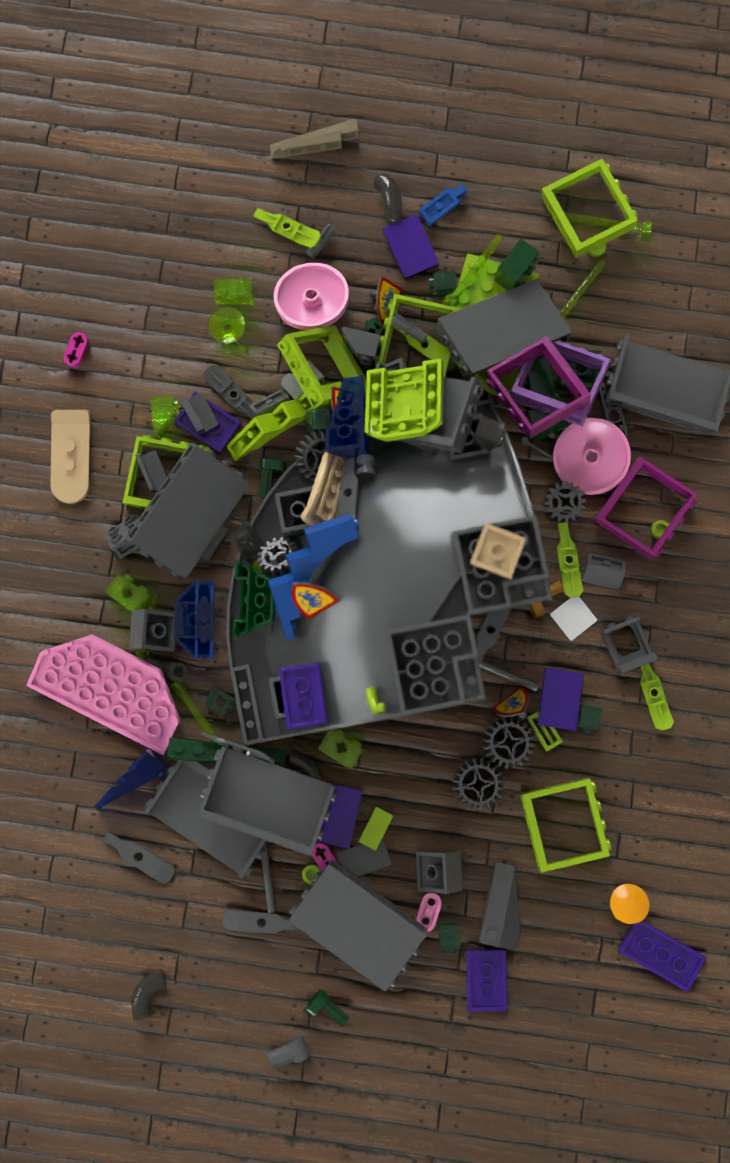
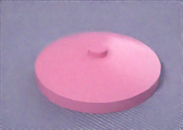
[274,263,349,330]
[553,418,631,495]

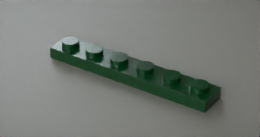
[167,738,286,768]

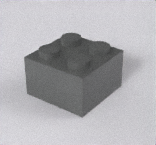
[129,609,178,652]

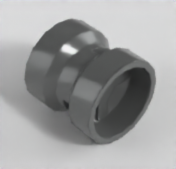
[356,454,376,481]

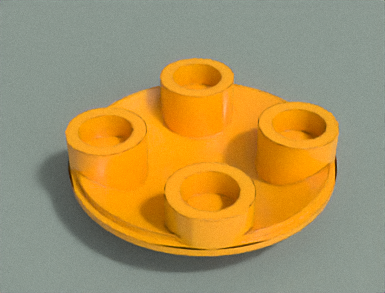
[610,884,650,924]

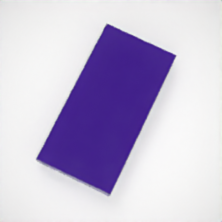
[618,920,707,992]

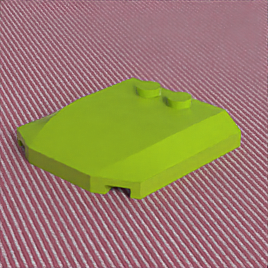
[365,358,444,441]

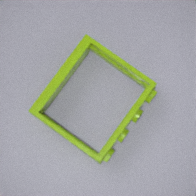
[541,159,638,258]
[375,294,461,378]
[277,325,367,410]
[123,435,212,509]
[520,778,611,873]

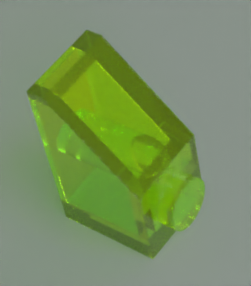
[150,395,180,439]

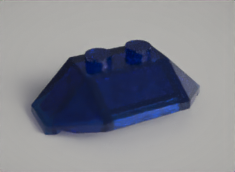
[174,581,214,659]

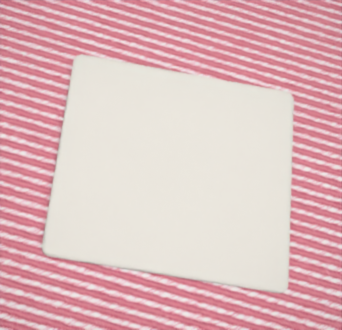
[550,597,597,641]

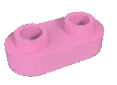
[416,892,442,932]

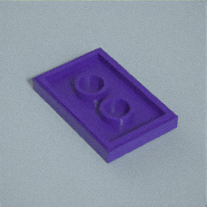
[383,214,439,280]
[174,392,242,454]
[279,662,328,729]
[537,667,583,731]
[317,783,362,849]
[466,949,507,1011]

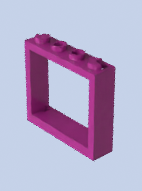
[486,336,591,439]
[594,456,698,560]

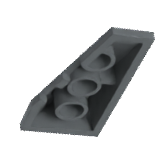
[477,861,520,949]

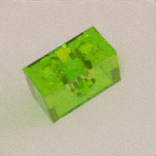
[214,278,254,304]
[104,573,152,612]
[318,728,363,770]

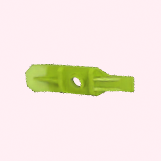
[253,208,321,248]
[394,326,457,371]
[557,522,584,598]
[640,663,674,731]

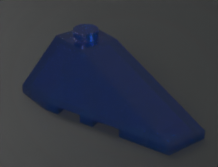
[325,376,369,458]
[94,749,168,809]

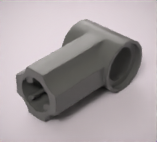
[268,1036,310,1069]

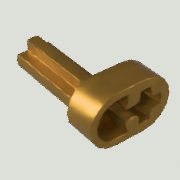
[527,581,564,618]

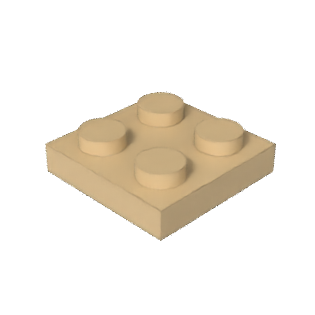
[470,523,526,579]

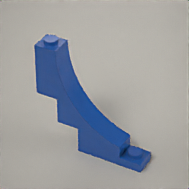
[268,514,360,641]

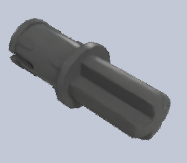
[305,224,335,260]
[391,314,428,344]

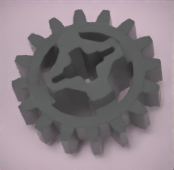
[544,481,586,523]
[257,537,299,576]

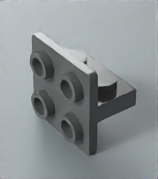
[105,513,139,559]

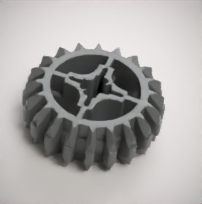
[294,430,346,482]
[482,717,535,769]
[452,758,504,811]

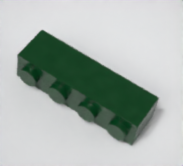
[526,354,559,410]

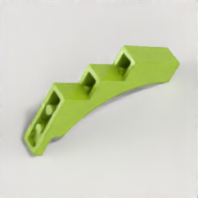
[227,381,345,462]

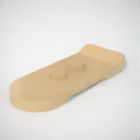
[50,410,91,504]
[301,447,350,526]

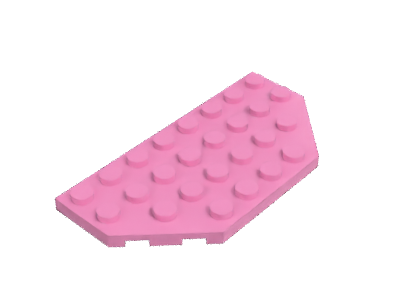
[26,634,181,755]

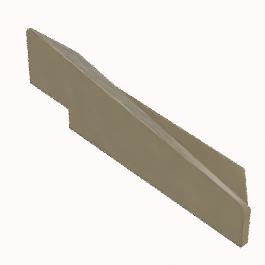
[270,119,359,159]

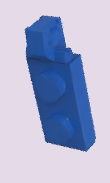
[419,184,467,226]

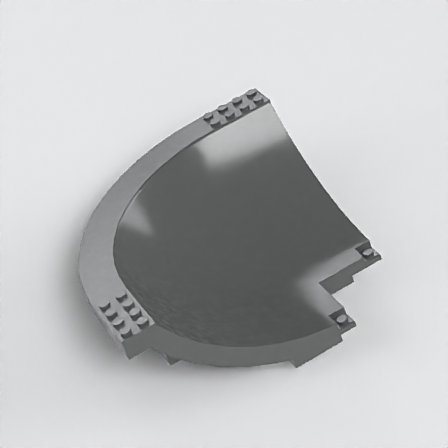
[226,389,552,746]

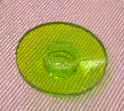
[208,307,245,344]

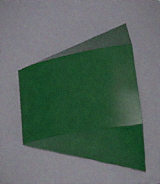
[233,560,276,638]

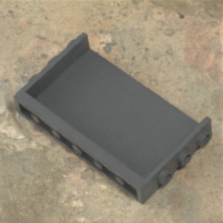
[436,279,572,381]
[604,334,730,436]
[356,363,484,453]
[125,443,250,579]
[198,747,338,856]
[144,760,271,879]
[289,859,428,992]

